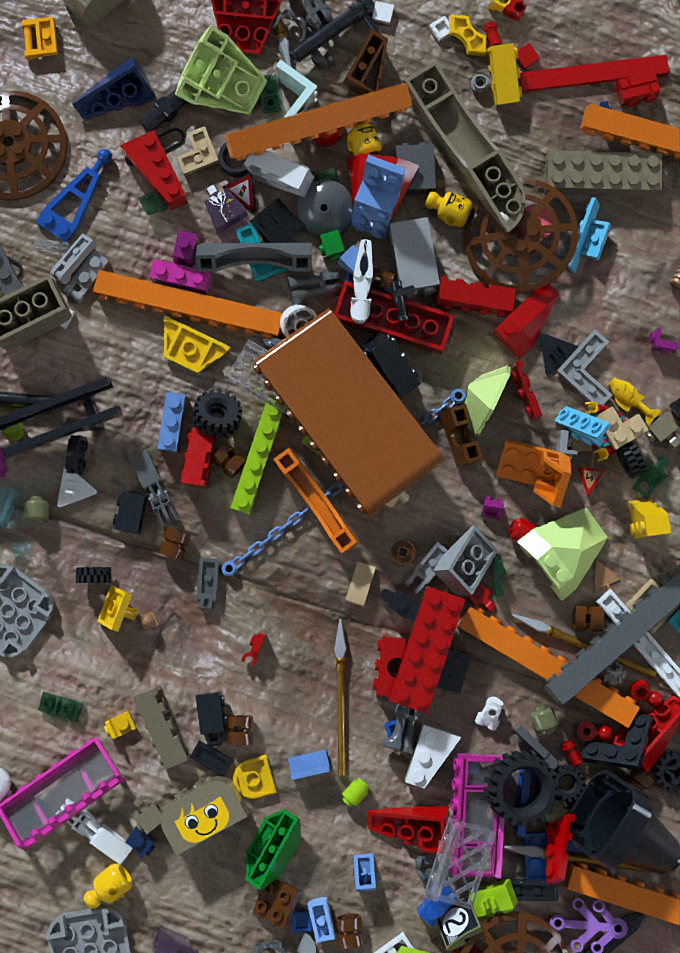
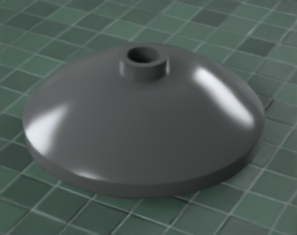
[297,180,354,236]

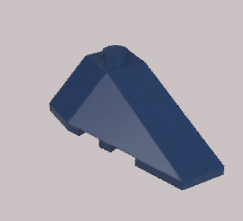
[72,57,156,119]

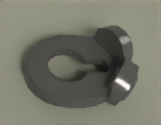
[415,853,447,882]

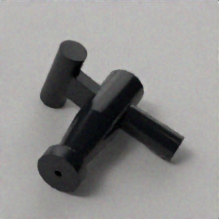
[385,280,415,321]

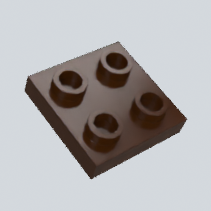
[253,878,301,930]

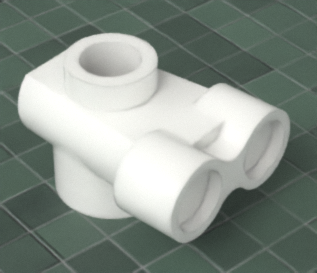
[475,697,503,730]

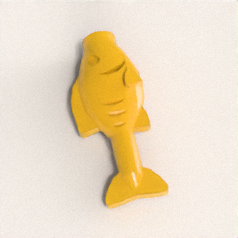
[607,377,661,426]

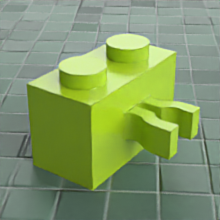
[469,879,518,918]

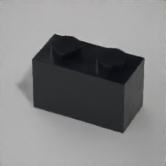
[113,491,148,534]

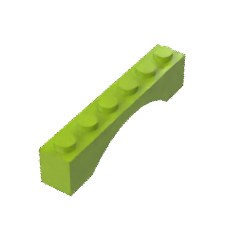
[230,399,286,515]

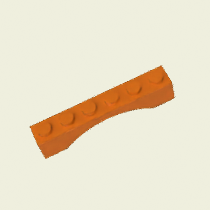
[273,448,359,554]

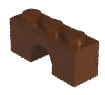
[440,404,484,468]

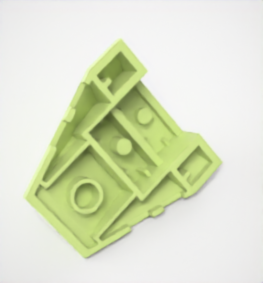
[175,25,267,114]
[464,366,511,438]
[517,508,608,601]

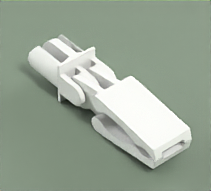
[350,239,373,324]
[56,798,133,865]

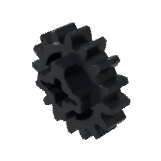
[653,750,680,794]

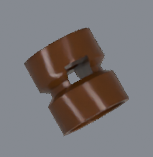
[370,267,395,295]
[211,442,247,479]
[158,527,191,561]
[390,540,416,566]
[572,605,604,632]
[228,715,253,745]
[623,769,654,794]
[336,913,364,949]

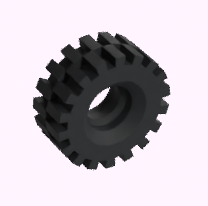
[192,389,242,439]

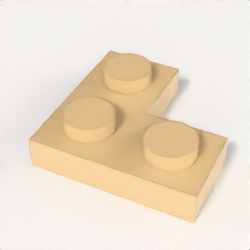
[177,126,219,176]
[595,406,649,450]

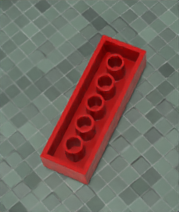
[334,281,454,355]
[389,586,465,714]

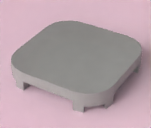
[0,564,55,657]
[46,906,132,953]

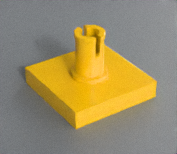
[97,585,138,632]

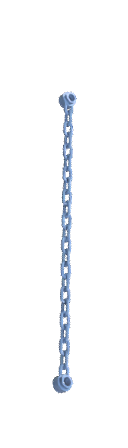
[222,389,466,577]

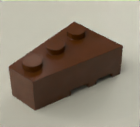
[342,29,388,95]

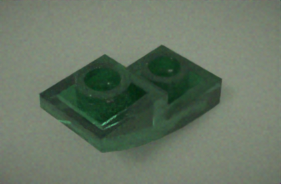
[260,74,281,114]
[38,692,84,722]

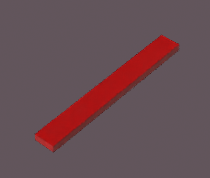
[519,55,669,93]

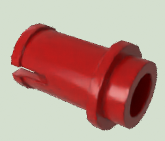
[484,22,502,47]
[561,739,583,766]

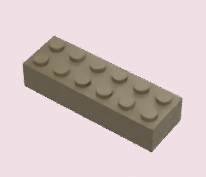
[544,150,662,197]

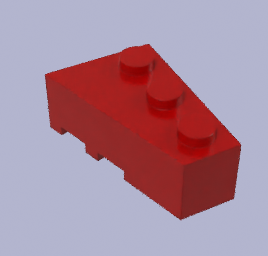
[181,427,216,489]

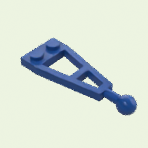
[35,149,112,244]

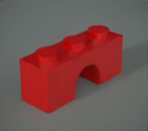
[372,636,406,697]

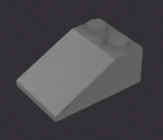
[433,525,498,596]

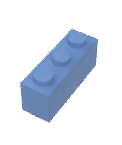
[157,392,188,454]

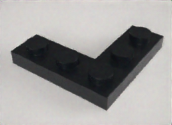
[581,714,654,770]

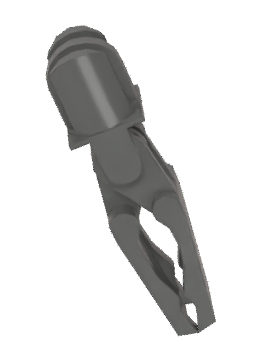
[129,449,180,529]

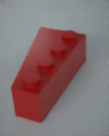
[120,130,188,211]

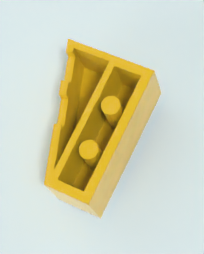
[486,43,522,106]
[628,498,671,539]

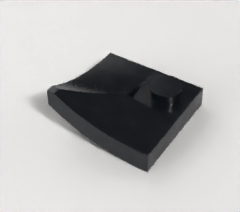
[250,198,305,243]

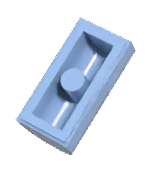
[307,897,337,943]

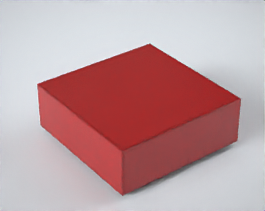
[516,43,540,70]

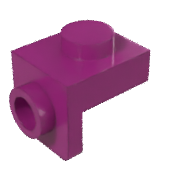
[649,328,679,355]

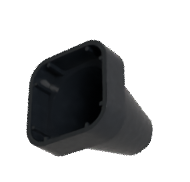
[569,770,680,874]

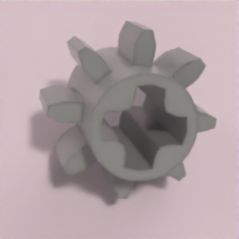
[600,661,626,685]

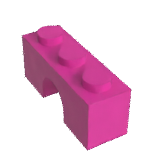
[149,259,212,295]

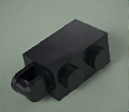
[380,589,420,623]
[196,691,228,747]

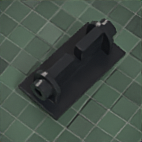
[65,435,88,475]

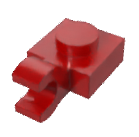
[466,582,496,612]
[242,632,266,666]

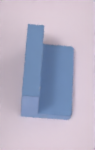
[288,749,330,780]

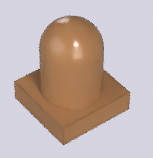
[139,611,159,631]

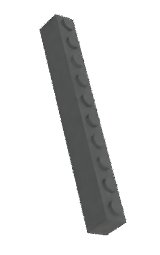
[543,564,680,705]

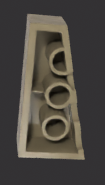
[133,685,190,769]

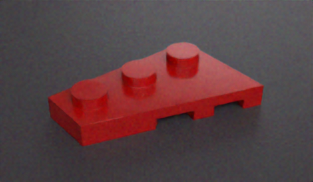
[510,360,543,421]
[546,813,576,885]

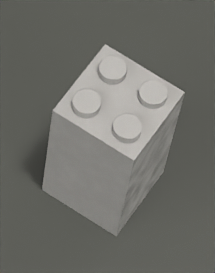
[389,217,440,301]

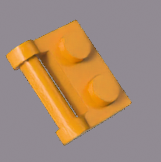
[21,17,58,60]

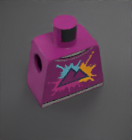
[173,230,202,268]

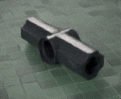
[139,88,188,132]

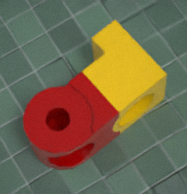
[488,0,527,21]

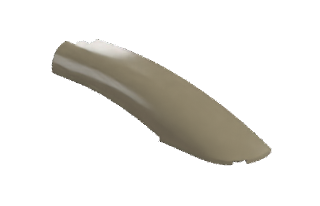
[404,61,526,233]

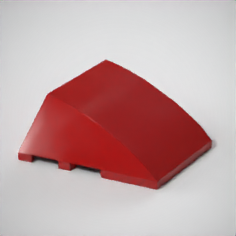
[211,0,282,55]
[347,154,420,220]

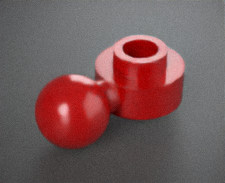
[630,680,663,707]
[576,721,613,741]

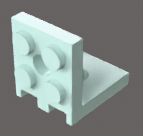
[276,60,318,117]

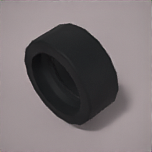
[218,142,249,178]

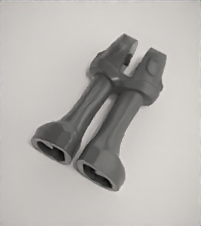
[298,0,333,31]
[287,271,342,305]
[380,704,421,755]

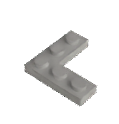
[556,329,612,405]

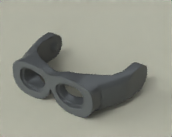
[272,9,308,44]
[253,941,287,953]

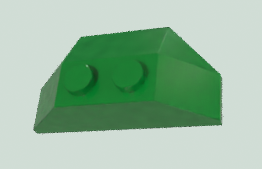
[246,809,301,891]

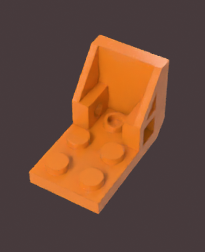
[496,439,571,508]

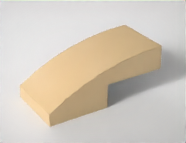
[345,561,376,607]

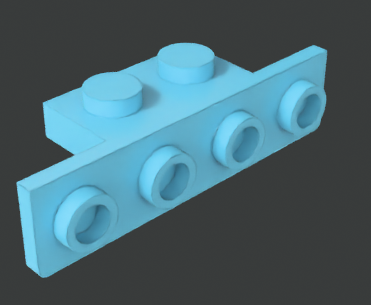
[568,197,611,274]
[554,406,611,447]

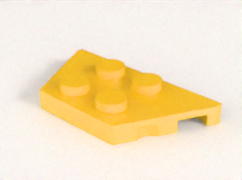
[164,316,231,374]

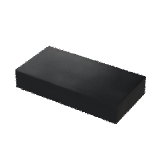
[189,740,233,777]

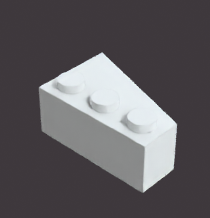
[405,723,461,788]

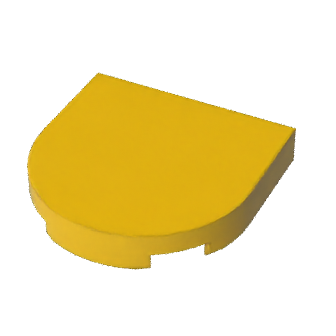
[233,754,277,799]

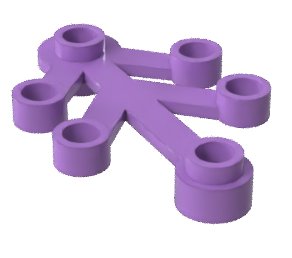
[549,898,628,953]

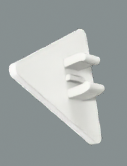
[57,467,97,508]

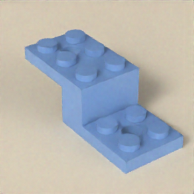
[350,155,406,239]

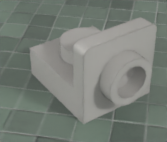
[556,430,578,459]

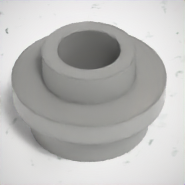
[471,74,489,93]

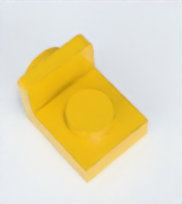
[104,710,137,740]

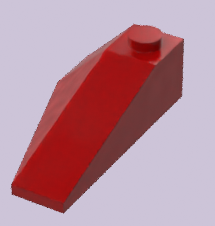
[493,284,559,360]
[610,696,680,773]
[367,805,450,854]

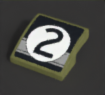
[437,896,483,952]

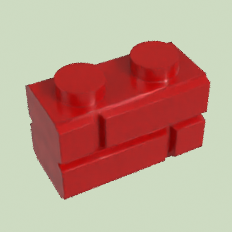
[615,71,660,108]

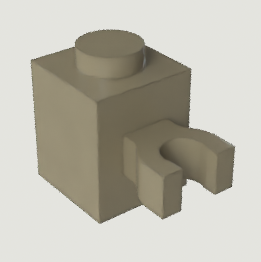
[646,413,680,449]
[133,795,164,834]

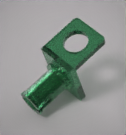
[632,456,670,499]

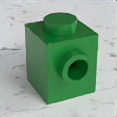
[319,230,345,262]

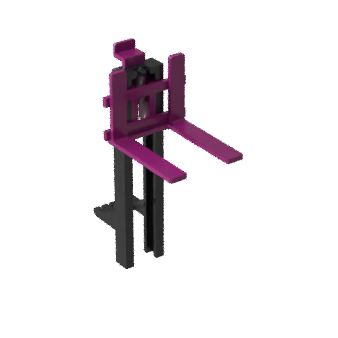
[0,377,123,478]

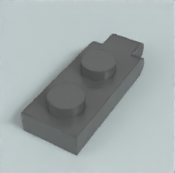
[197,558,220,611]

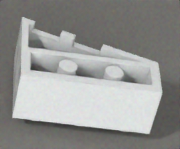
[244,150,314,197]

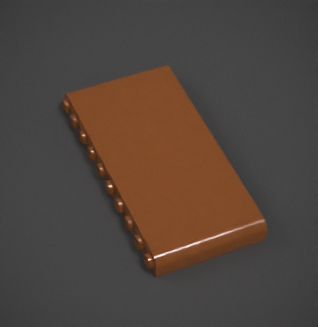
[252,308,444,517]

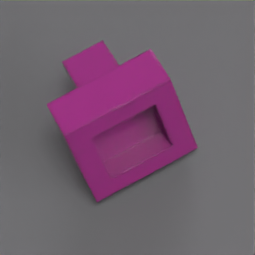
[481,495,504,520]

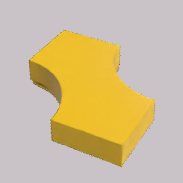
[449,14,486,56]

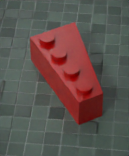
[436,275,516,317]

